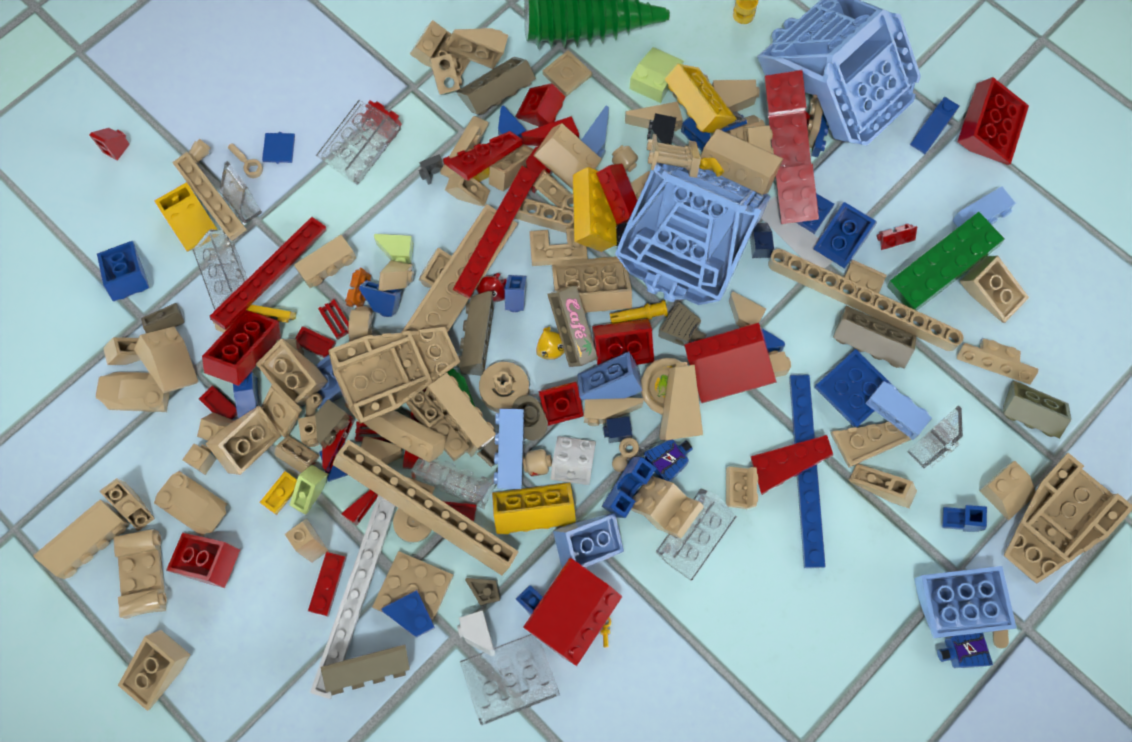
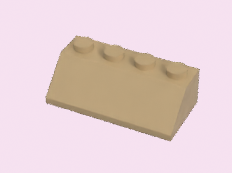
[700,129,784,195]
[425,373,496,457]
[33,499,130,579]

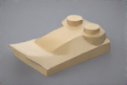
[96,372,170,412]
[154,471,227,536]

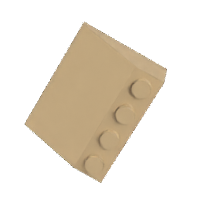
[552,257,632,313]

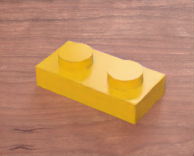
[259,471,297,515]

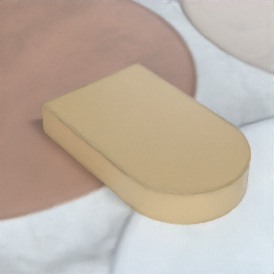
[992,630,1009,649]

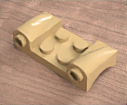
[113,529,167,619]

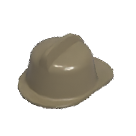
[512,395,548,441]

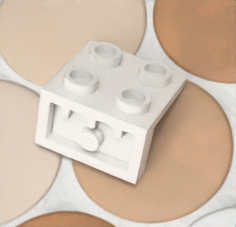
[551,436,596,485]

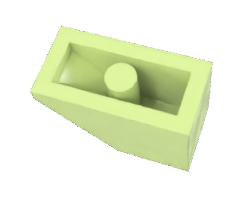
[374,234,414,264]
[289,465,328,515]

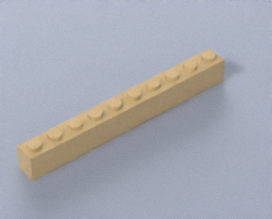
[332,440,519,576]

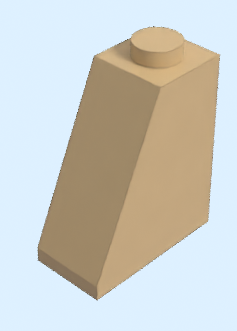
[712,80,760,113]

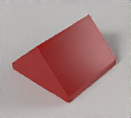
[538,381,584,426]

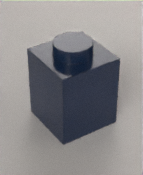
[603,416,632,443]

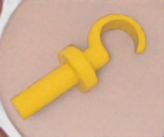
[600,617,611,648]

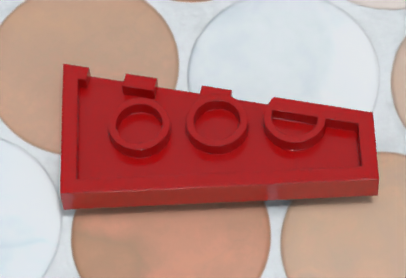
[443,131,523,181]
[751,435,833,495]

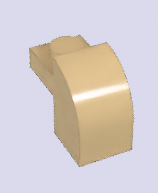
[349,306,375,342]

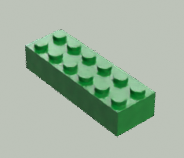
[887,212,1005,311]

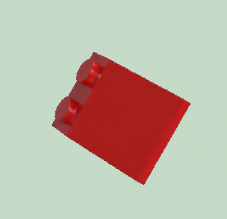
[166,533,240,588]

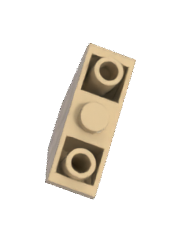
[100,478,155,531]

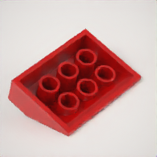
[957,77,1029,165]
[684,323,777,404]
[523,558,623,666]

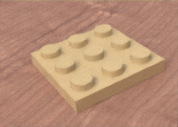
[372,551,454,622]

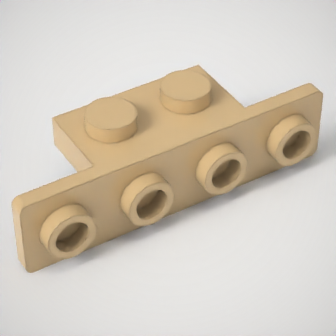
[440,116,489,178]
[957,338,1038,384]

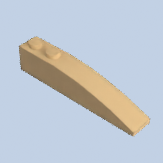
[345,402,446,462]

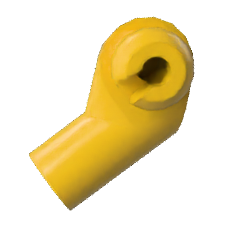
[699,157,725,177]

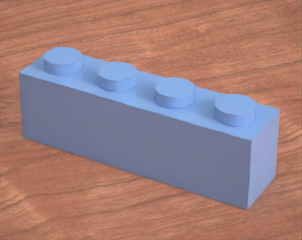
[494,409,524,489]

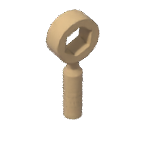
[228,143,263,178]

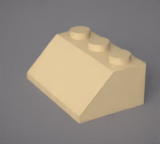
[533,123,602,190]

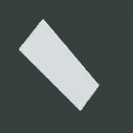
[761,196,833,269]

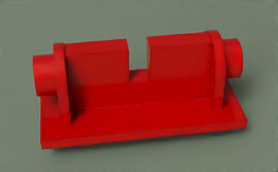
[877,223,917,250]

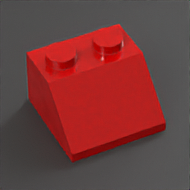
[515,83,566,127]

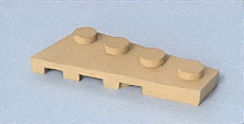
[830,422,919,468]

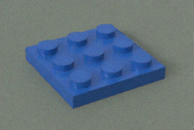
[814,349,898,428]

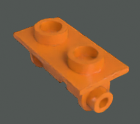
[345,268,371,307]

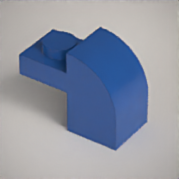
[942,505,987,532]

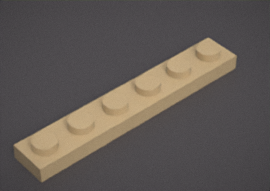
[172,152,247,241]

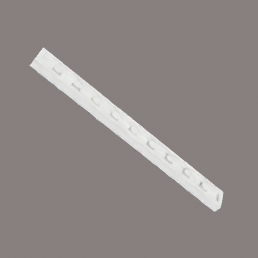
[310,495,396,699]

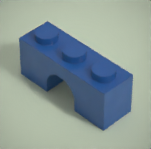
[601,457,656,518]

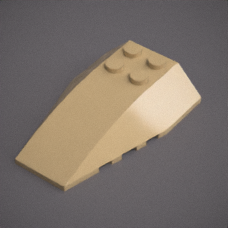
[328,327,460,424]
[1003,453,1132,584]

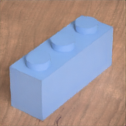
[953,187,1016,227]
[865,381,932,440]

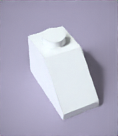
[457,610,496,656]

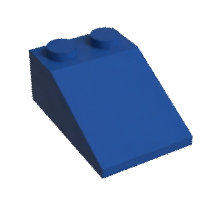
[813,202,877,269]
[97,240,149,302]

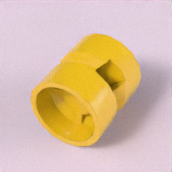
[733,0,758,24]

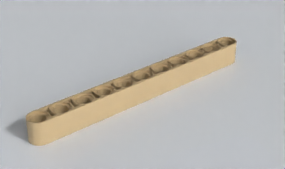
[768,249,964,351]

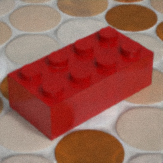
[202,310,281,386]

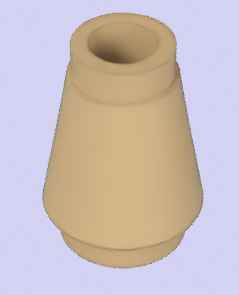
[188,139,211,163]

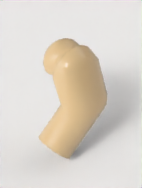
[305,393,322,417]

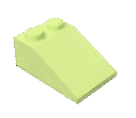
[630,47,684,103]

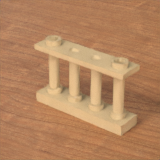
[647,134,701,178]

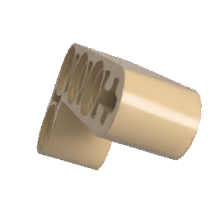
[514,194,574,233]

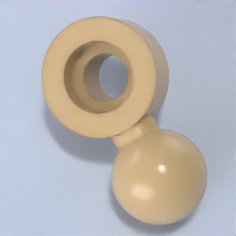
[612,438,639,472]

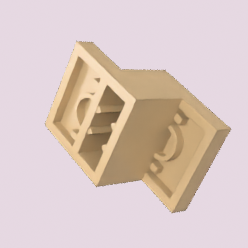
[631,476,704,539]

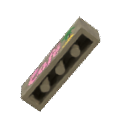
[547,286,598,367]

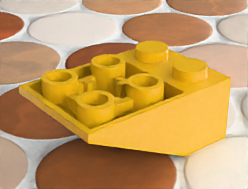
[154,182,219,252]

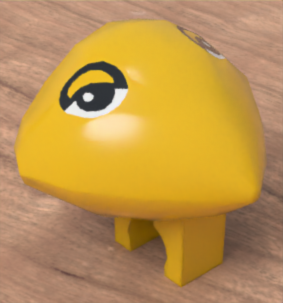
[536,326,565,360]

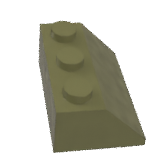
[1003,380,1072,439]

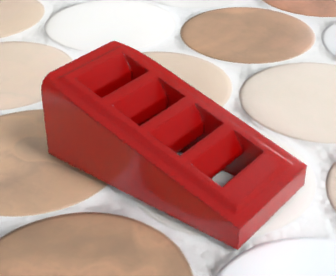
[341,490,378,526]

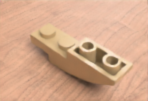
[406,391,470,461]

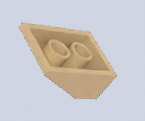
[444,28,508,69]
[960,255,1029,323]
[134,327,198,393]
[256,339,328,407]
[206,406,281,475]
[118,630,191,711]

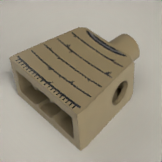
[658,302,707,347]

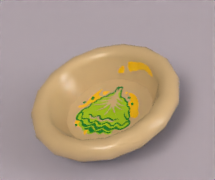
[641,358,681,415]

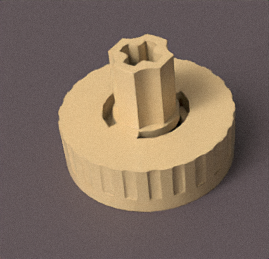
[479,362,529,413]

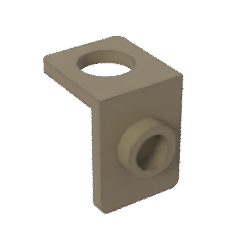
[477,436,498,467]

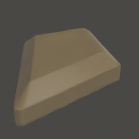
[465,578,500,606]

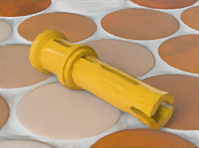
[609,300,668,324]

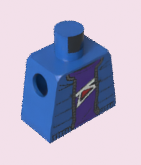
[643,439,693,482]
[937,633,993,668]

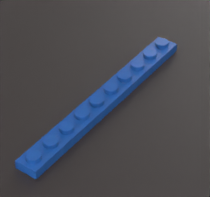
[789,375,826,568]

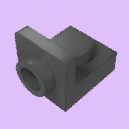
[418,154,443,185]

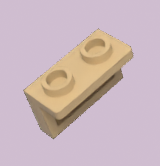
[726,466,758,509]

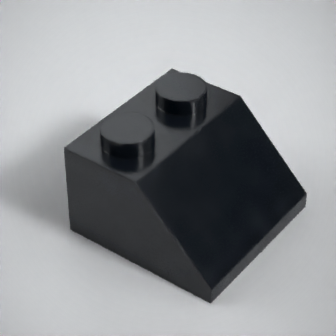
[647,113,677,145]

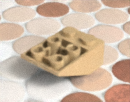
[410,20,470,77]

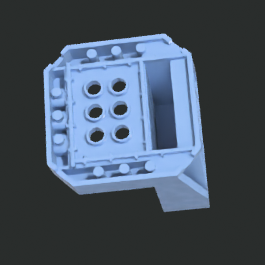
[757,0,921,145]
[615,163,771,305]

